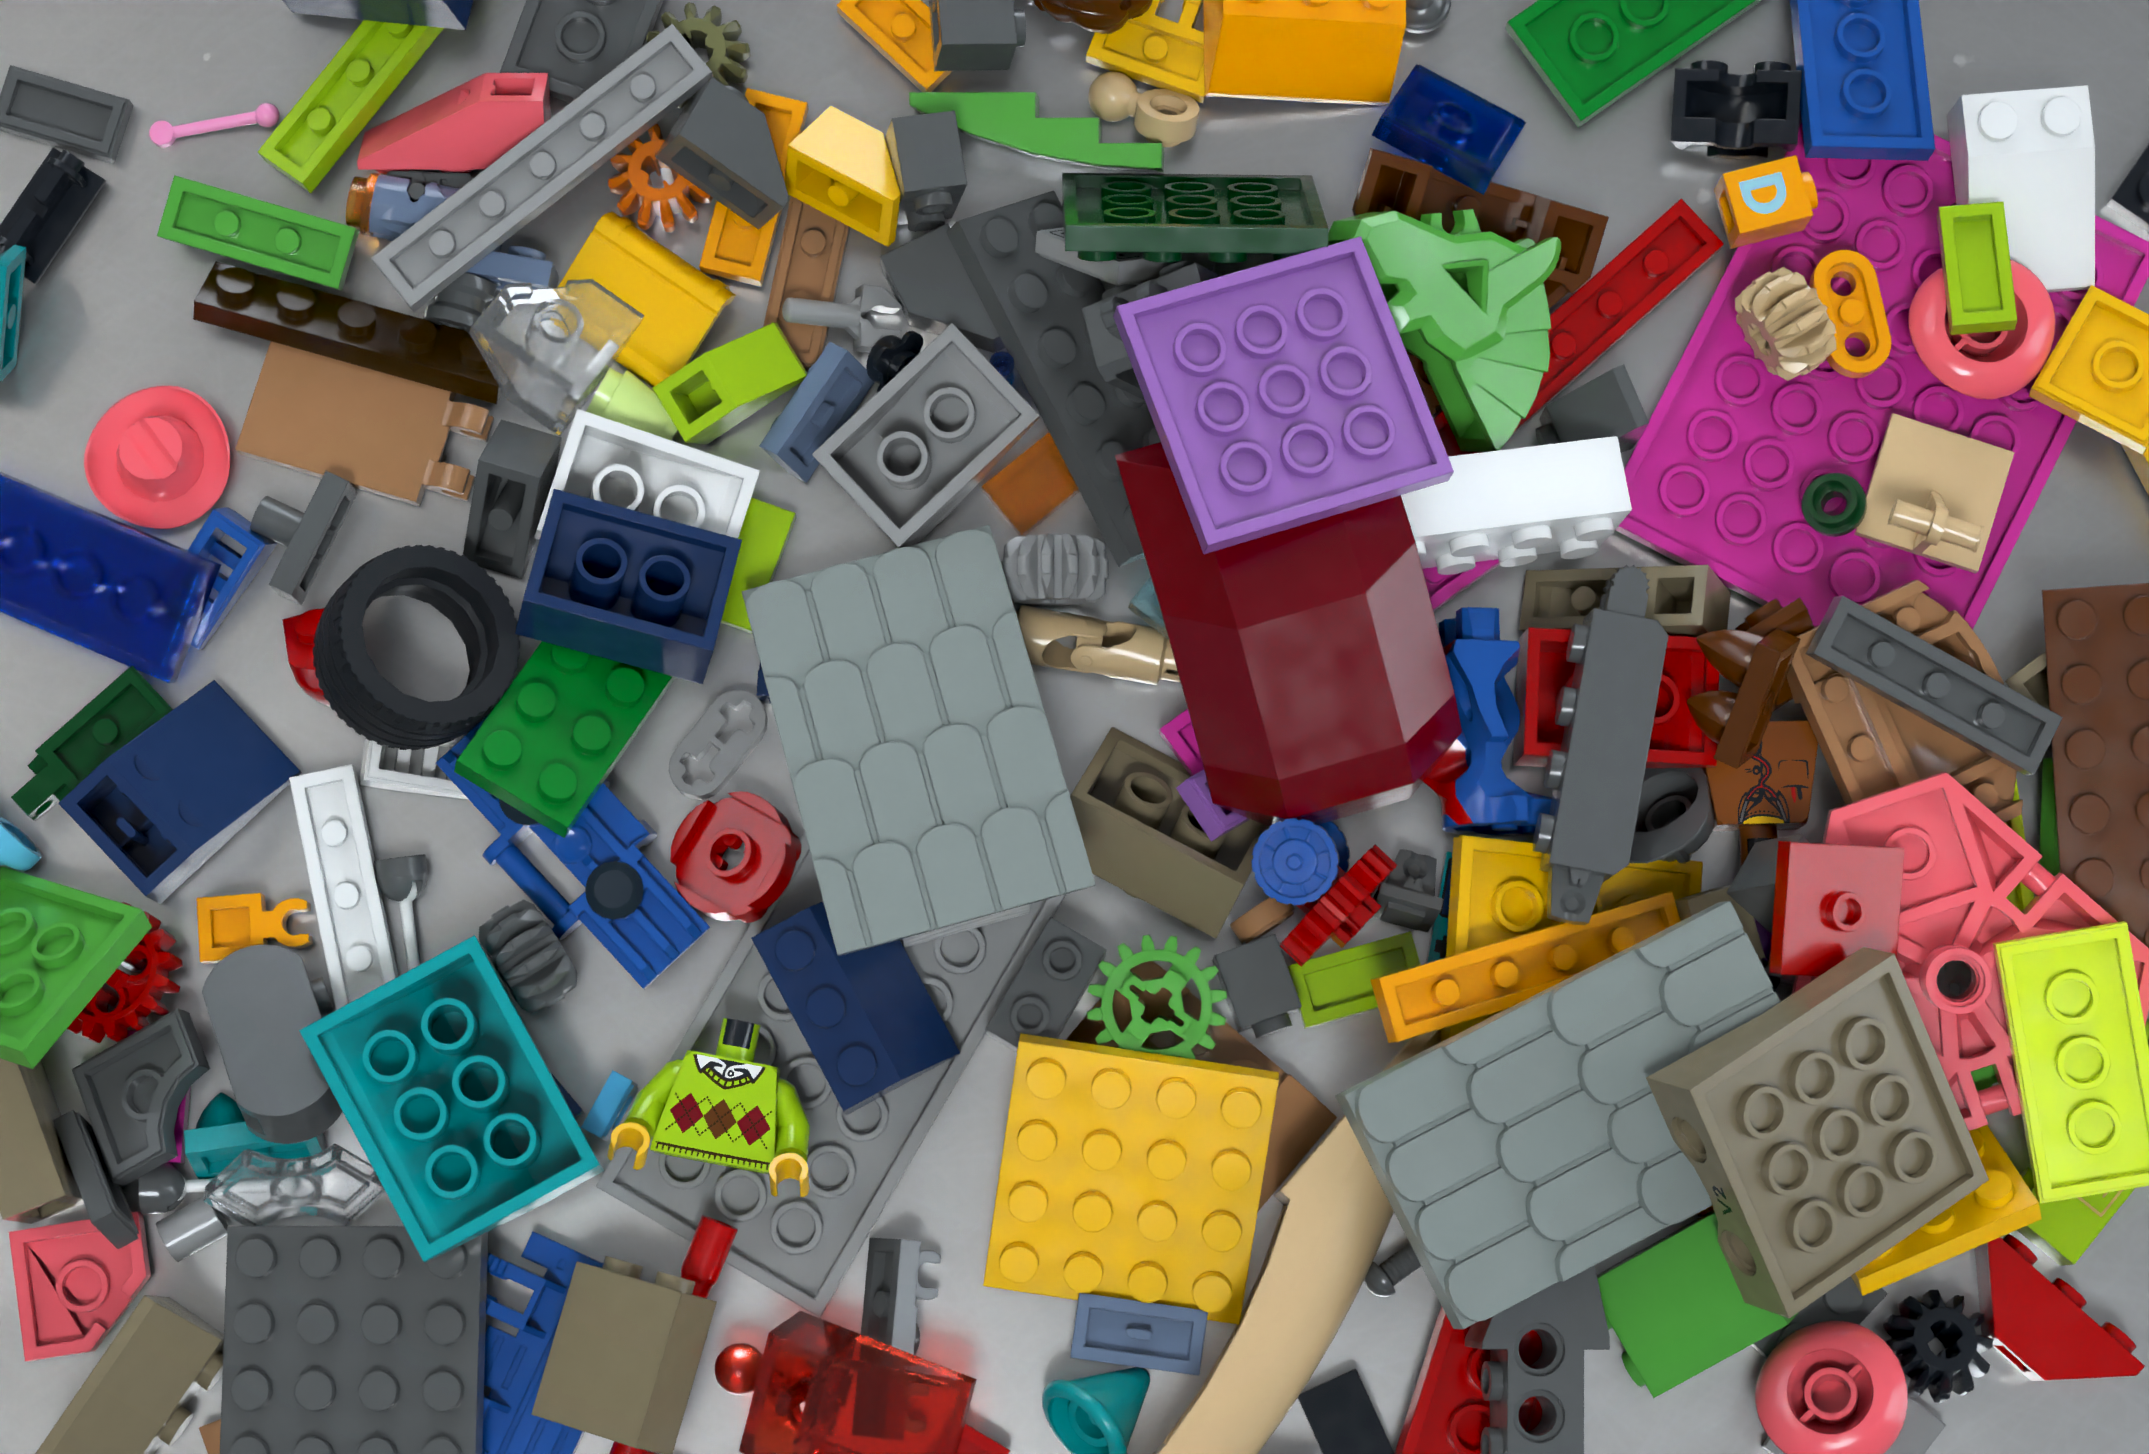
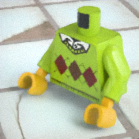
[607,1018,810,1197]

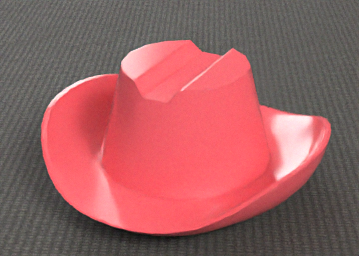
[1908,259,2055,399]
[84,386,230,529]
[1755,1321,1908,1454]

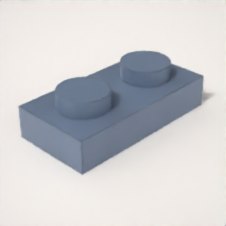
[759,342,874,483]
[1070,1293,1208,1376]

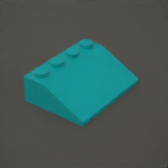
[299,935,604,1263]

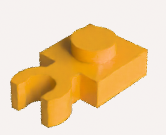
[196,893,313,964]

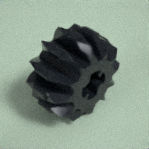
[1883,1289,1994,1403]

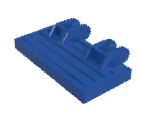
[482,1232,603,1454]

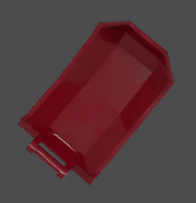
[1115,442,1462,827]

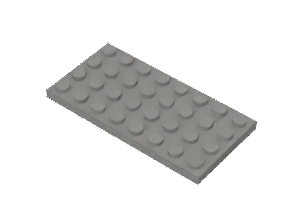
[595,832,1066,1318]

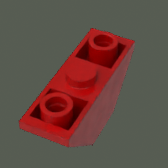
[1975,1234,2145,1381]

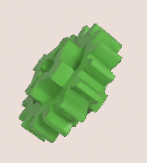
[1087,934,1227,1060]

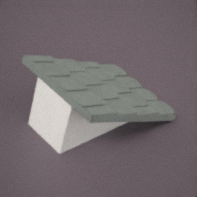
[742,524,1096,956]
[1335,901,1781,1330]

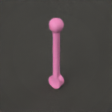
[149,103,279,148]

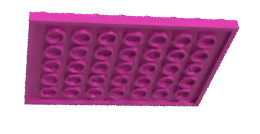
[1615,122,2149,630]

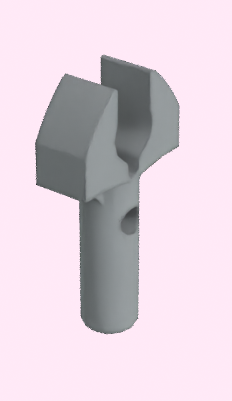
[782,284,902,353]

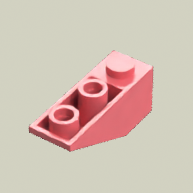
[357,73,551,175]

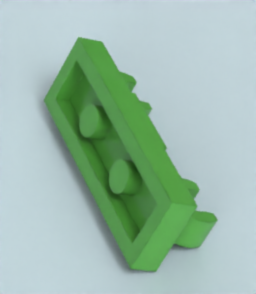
[157,175,360,291]

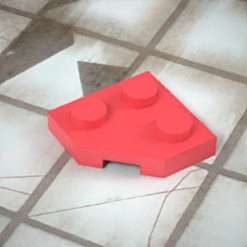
[9,1211,151,1362]

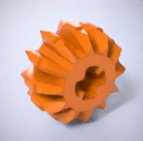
[608,124,713,233]

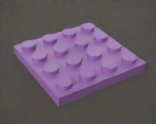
[1113,236,1454,554]

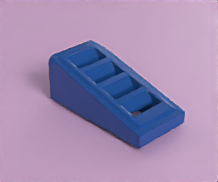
[147,507,277,650]

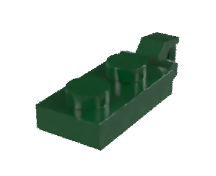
[11,666,173,821]

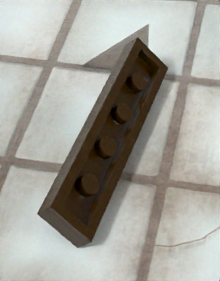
[193,261,517,405]

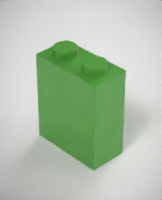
[1597,1210,1799,1398]

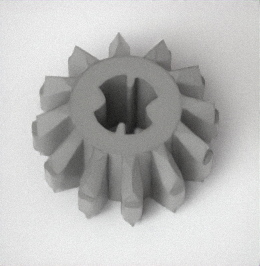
[1001,533,1109,606]

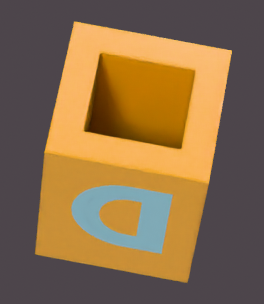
[1714,155,1818,249]

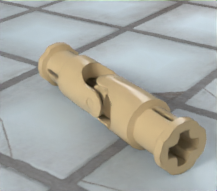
[1015,605,1181,685]

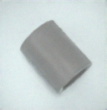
[156,1194,228,1262]

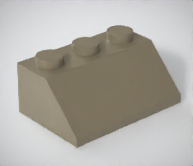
[1070,727,1270,938]
[35,1295,224,1454]

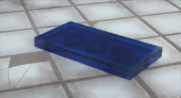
[0,472,221,683]

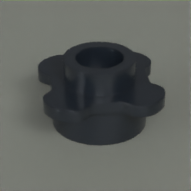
[866,331,923,393]

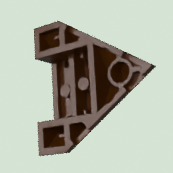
[1352,148,1609,415]

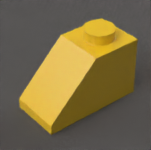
[785,106,901,247]

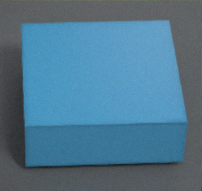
[581,1070,639,1141]

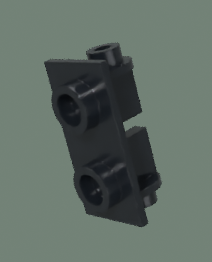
[0,147,106,285]

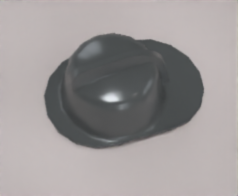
[1629,768,1714,864]

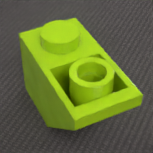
[652,322,808,445]

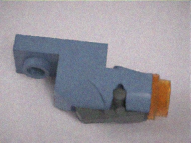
[346,171,559,300]

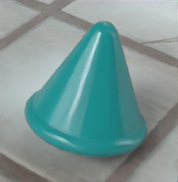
[1042,1367,1150,1454]

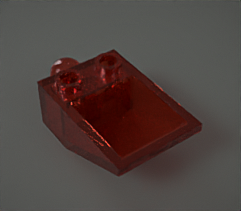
[714,1311,977,1454]

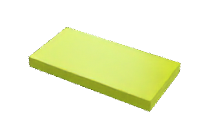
[1993,921,2149,1204]

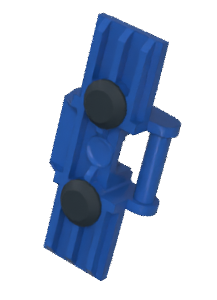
[436,715,710,989]

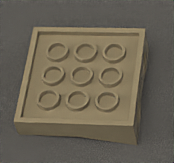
[1646,947,1989,1318]

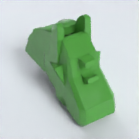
[1328,209,1561,452]

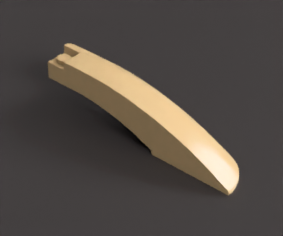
[1153,1029,1441,1454]

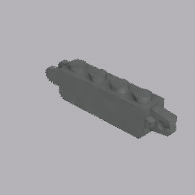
[1533,565,1668,926]

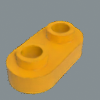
[1809,250,1891,378]

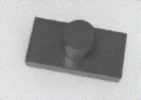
[250,471,358,606]

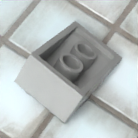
[812,323,1040,548]

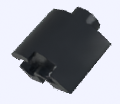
[1671,60,1802,160]

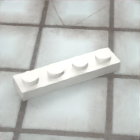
[289,764,398,1010]

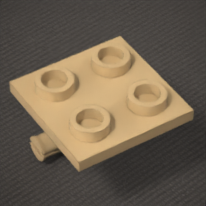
[1854,413,2015,574]

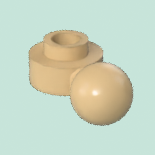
[1088,71,1200,147]

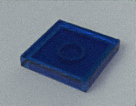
[1372,64,1526,195]

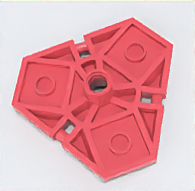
[1792,772,2149,1131]

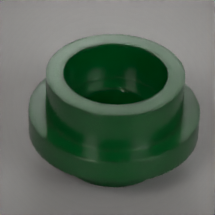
[1802,473,1867,537]

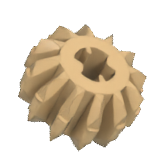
[1735,267,1837,381]

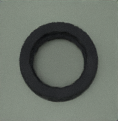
[313,545,520,750]

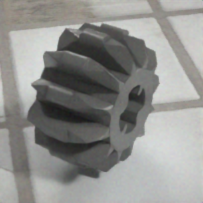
[479,899,577,1014]

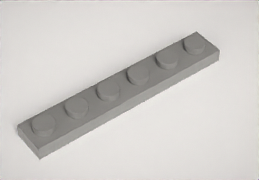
[371,24,713,312]

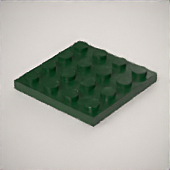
[1062,173,1329,263]

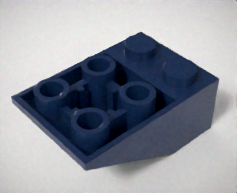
[58,680,302,904]

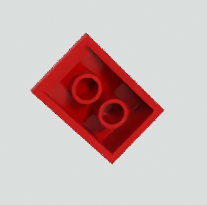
[1513,627,1719,768]

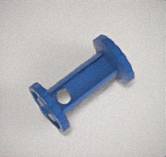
[1251,818,1350,905]

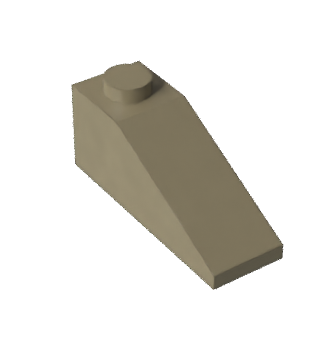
[1519,565,1731,637]

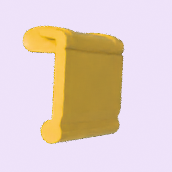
[544,211,736,387]

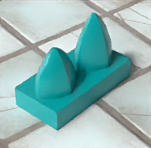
[184,1092,327,1179]

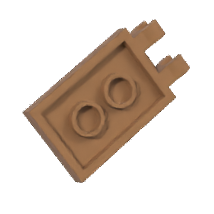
[235,341,494,507]

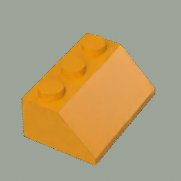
[1203,0,1406,106]

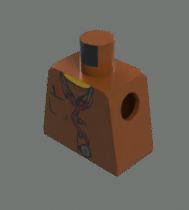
[1703,720,1818,867]

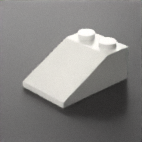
[1947,85,2095,292]
[534,409,760,540]

